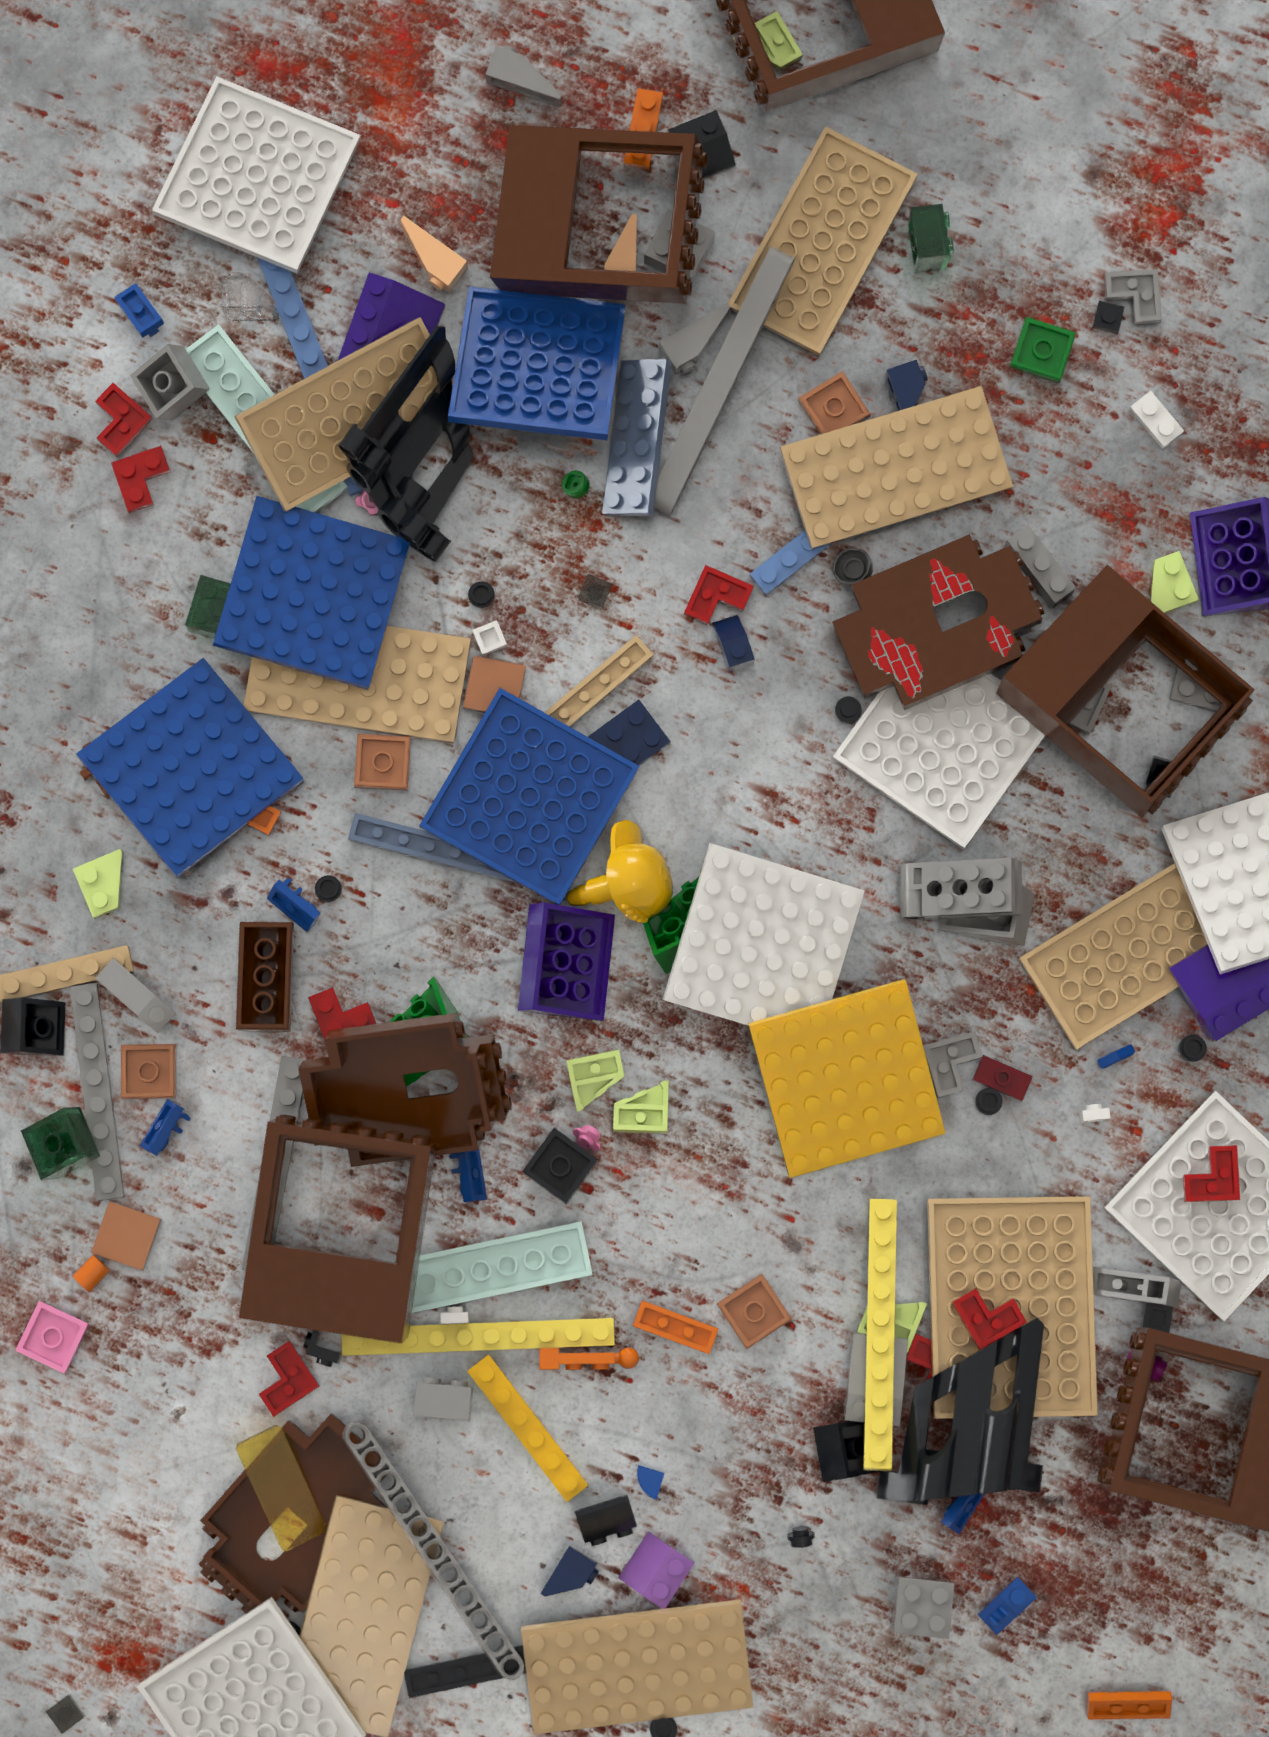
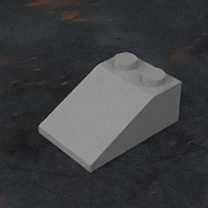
[939,883,1035,946]
[844,1333,908,1426]

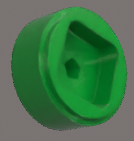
[562,470,590,498]

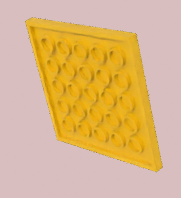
[748,979,946,1178]

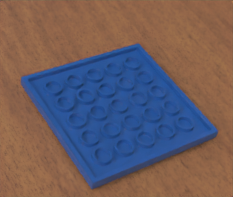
[448,286,626,441]
[213,496,409,690]
[76,658,304,878]
[419,688,640,905]

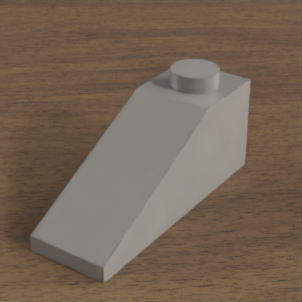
[485,46,562,108]
[659,303,730,375]
[95,958,176,1033]
[1093,1267,1182,1308]

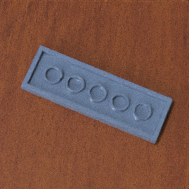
[602,359,672,517]

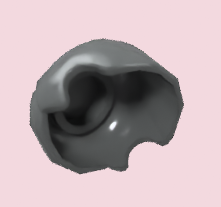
[833,548,873,588]

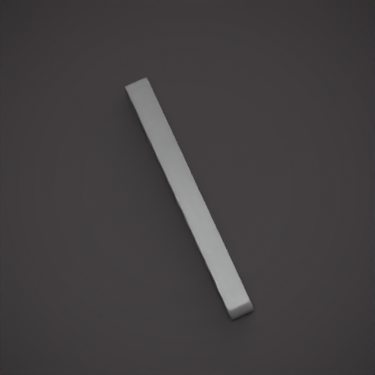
[654,247,795,516]
[343,1423,524,1680]

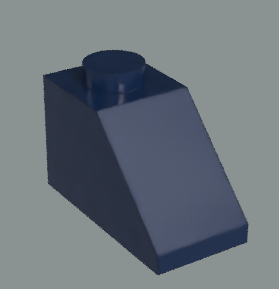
[885,359,928,411]
[712,615,755,673]
[540,1545,599,1597]

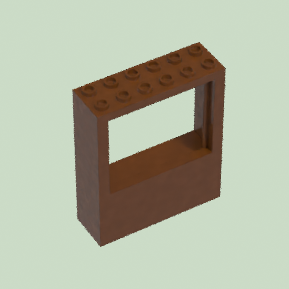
[716,0,945,113]
[490,125,708,304]
[996,565,1255,818]
[239,1114,437,1344]
[1097,1328,1269,1532]

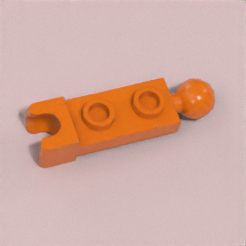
[539,1347,639,1370]

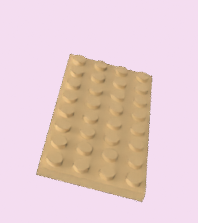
[728,126,918,356]
[234,317,454,511]
[779,386,1013,549]
[244,626,471,744]
[1019,863,1207,1050]
[299,1495,444,1737]
[521,1599,753,1735]

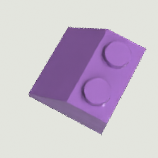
[618,1532,694,1609]

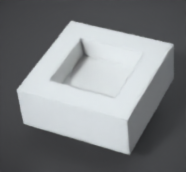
[472,620,507,656]
[1079,1104,1111,1123]
[441,1307,469,1324]

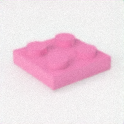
[15,1301,89,1374]

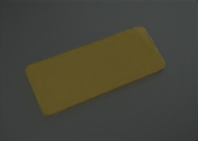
[236,1425,326,1551]

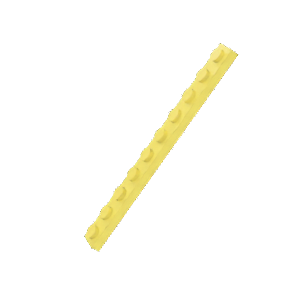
[864,1199,897,1471]
[341,1318,615,1356]

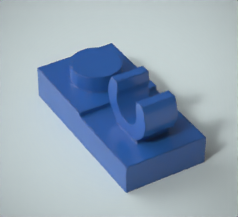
[114,283,164,338]
[266,878,321,932]
[139,1099,190,1156]
[449,1150,487,1202]
[941,1494,985,1534]
[977,1577,1037,1635]

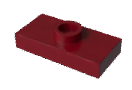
[972,1055,1033,1102]

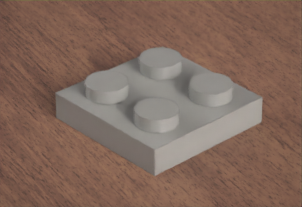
[1169,656,1234,712]

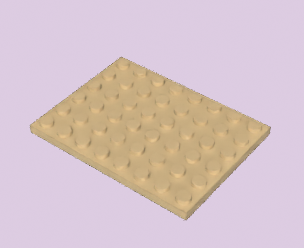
[927,1196,1098,1419]

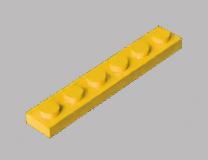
[467,1354,588,1502]

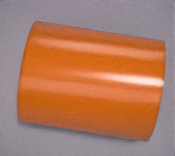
[72,1254,110,1293]

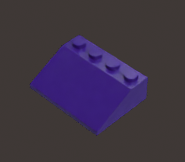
[338,272,445,360]
[1190,497,1269,616]
[518,902,615,1021]
[1168,944,1269,1041]

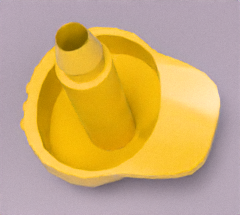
[567,820,673,923]

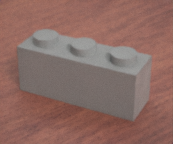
[1004,525,1076,610]

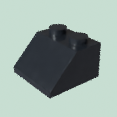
[668,110,736,179]
[0,997,66,1056]
[813,1421,880,1482]
[575,1494,637,1546]

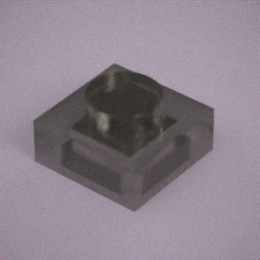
[578,574,612,610]
[46,1694,86,1734]

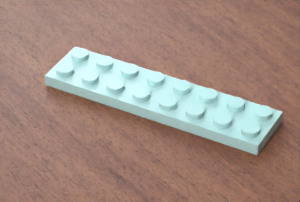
[186,324,348,513]
[392,1221,593,1313]

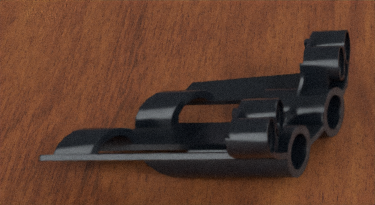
[338,326,474,562]
[876,1318,1044,1505]

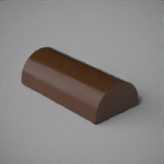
[236,922,294,1033]

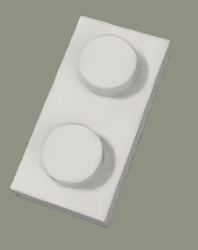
[1129,391,1184,449]

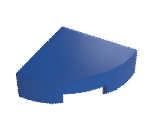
[1097,1044,1135,1069]
[637,1465,664,1500]

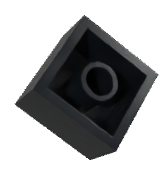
[522,1128,598,1205]

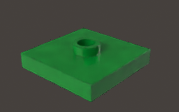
[1009,317,1076,383]

